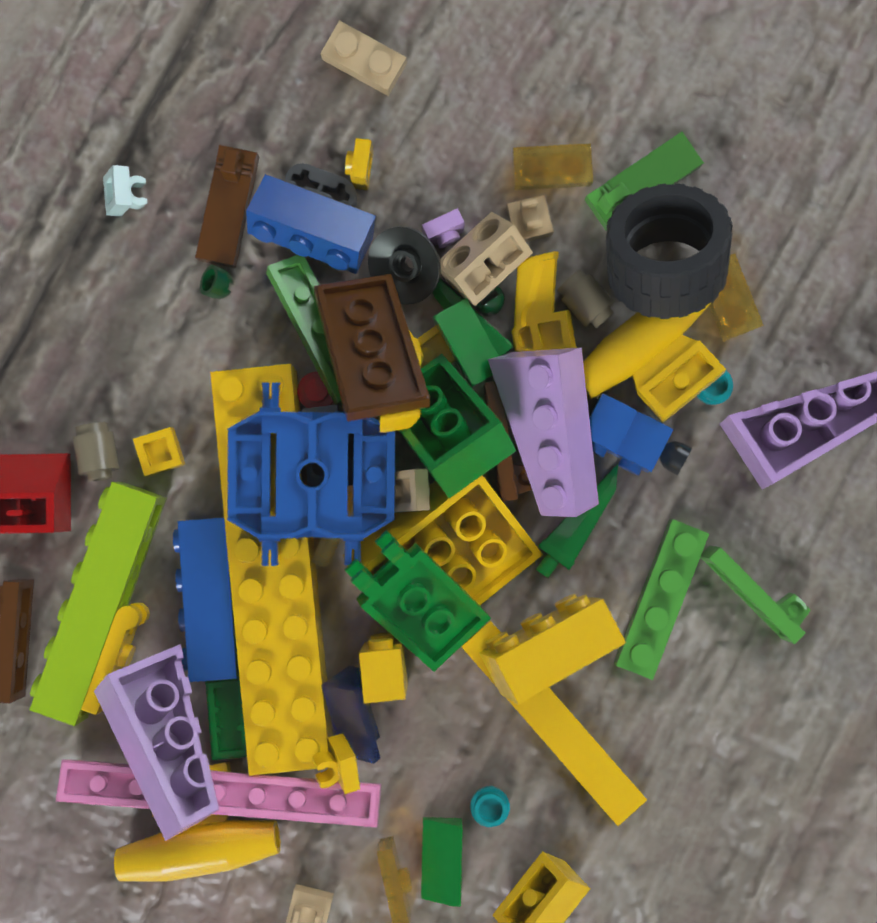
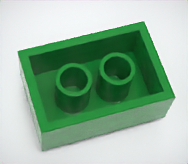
[398,354,516,498]

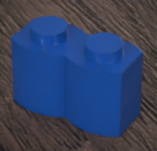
[589,393,673,476]

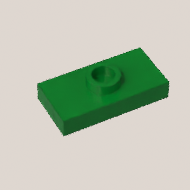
[205,677,247,760]

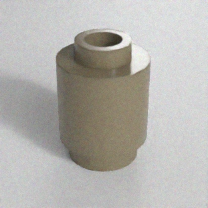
[557,269,615,328]
[73,422,119,482]

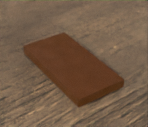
[314,274,430,422]

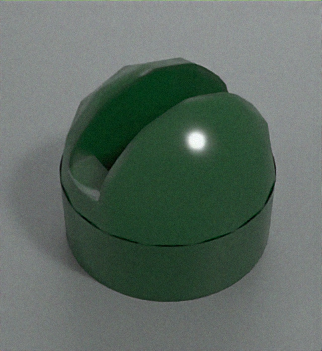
[200,265,234,299]
[474,286,505,316]

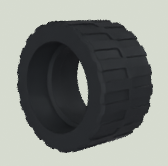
[606,183,733,319]

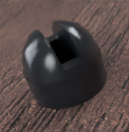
[659,441,692,475]

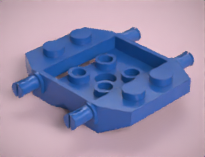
[228,382,395,566]

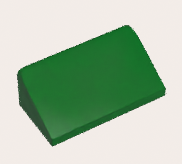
[432,298,498,387]
[421,817,463,907]

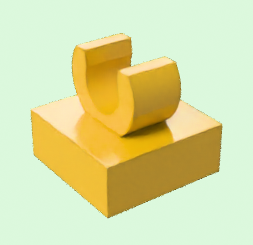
[312,733,360,794]

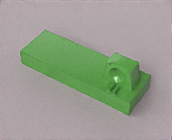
[585,132,704,231]
[700,545,811,644]

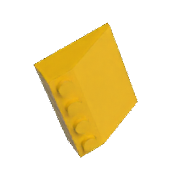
[342,475,543,605]

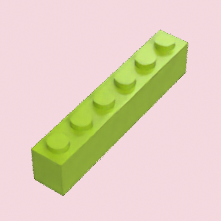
[29,482,167,726]

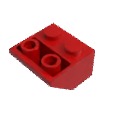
[0,453,71,534]

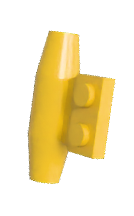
[583,303,726,423]
[114,761,281,882]

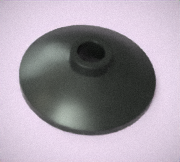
[368,226,441,305]

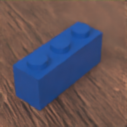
[246,174,376,274]

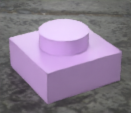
[422,208,464,248]

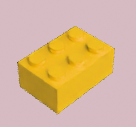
[479,594,626,705]

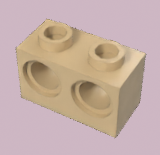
[440,212,533,306]

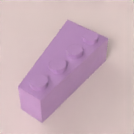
[488,347,599,517]
[720,371,877,489]
[94,644,219,841]

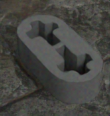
[285,163,357,208]

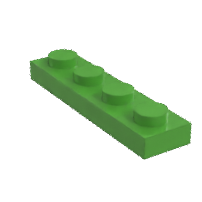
[266,255,342,405]
[614,519,709,680]

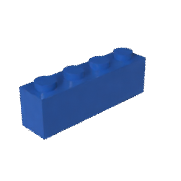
[173,518,239,682]

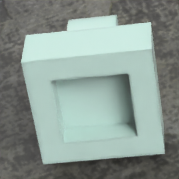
[103,165,148,216]

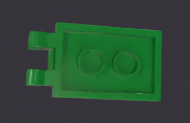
[344,530,491,672]

